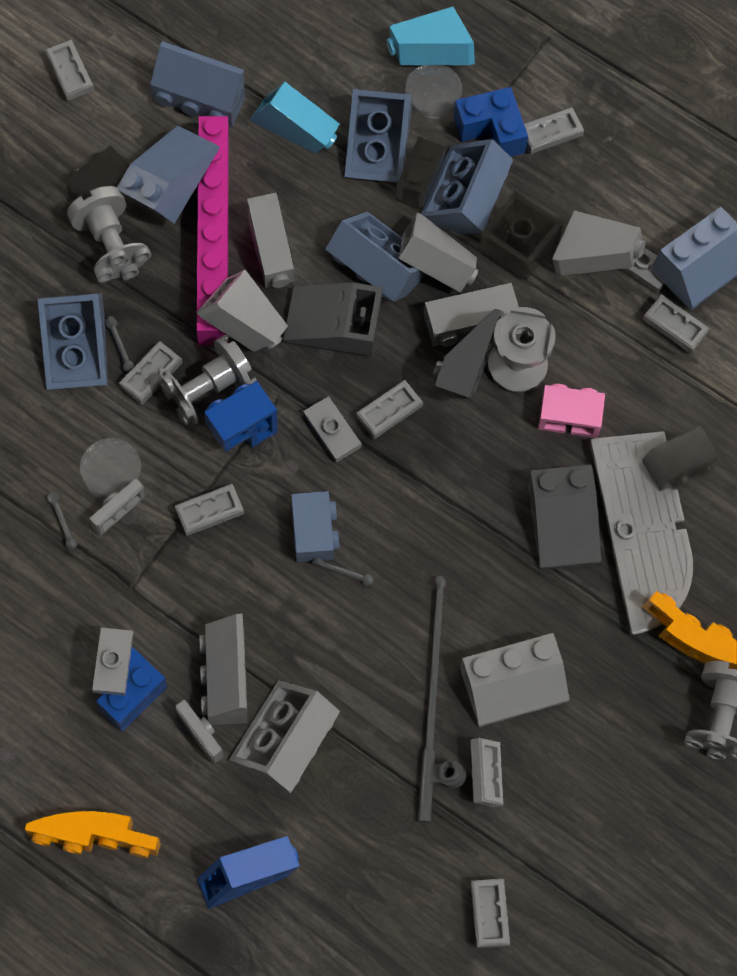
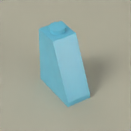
[387,7,475,65]
[250,81,340,154]

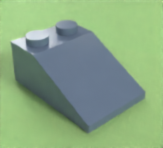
[345,89,413,183]
[117,126,220,224]
[38,293,108,390]

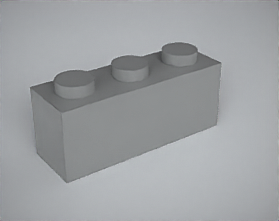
[423,283,519,347]

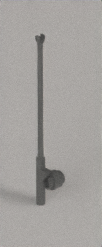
[418,576,466,823]

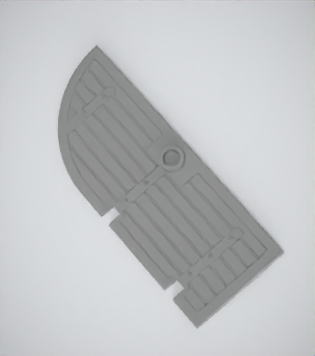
[589,431,693,635]

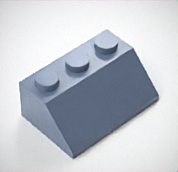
[150,41,245,128]
[421,139,513,235]
[651,207,737,310]
[325,211,426,302]

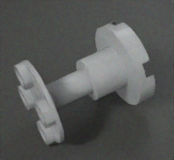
[67,186,152,283]
[488,307,556,392]
[160,335,257,425]
[684,661,737,761]

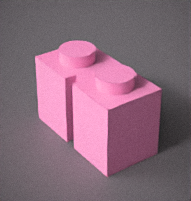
[538,384,605,438]

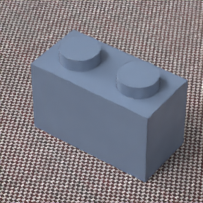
[291,491,339,563]

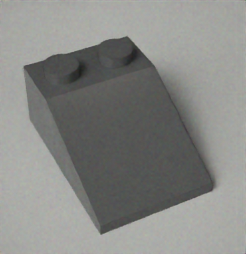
[432,308,504,398]
[527,465,601,570]

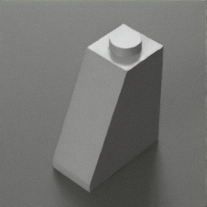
[247,193,294,288]
[552,211,645,276]
[398,212,478,293]
[197,270,288,352]

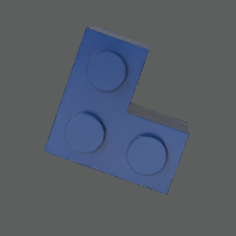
[453,87,528,157]
[204,381,278,452]
[96,647,167,732]

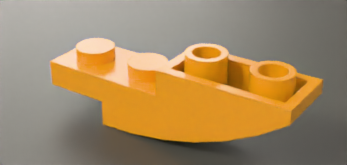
[642,591,737,670]
[25,811,161,859]

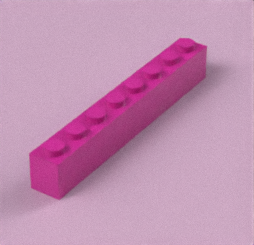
[197,116,229,345]

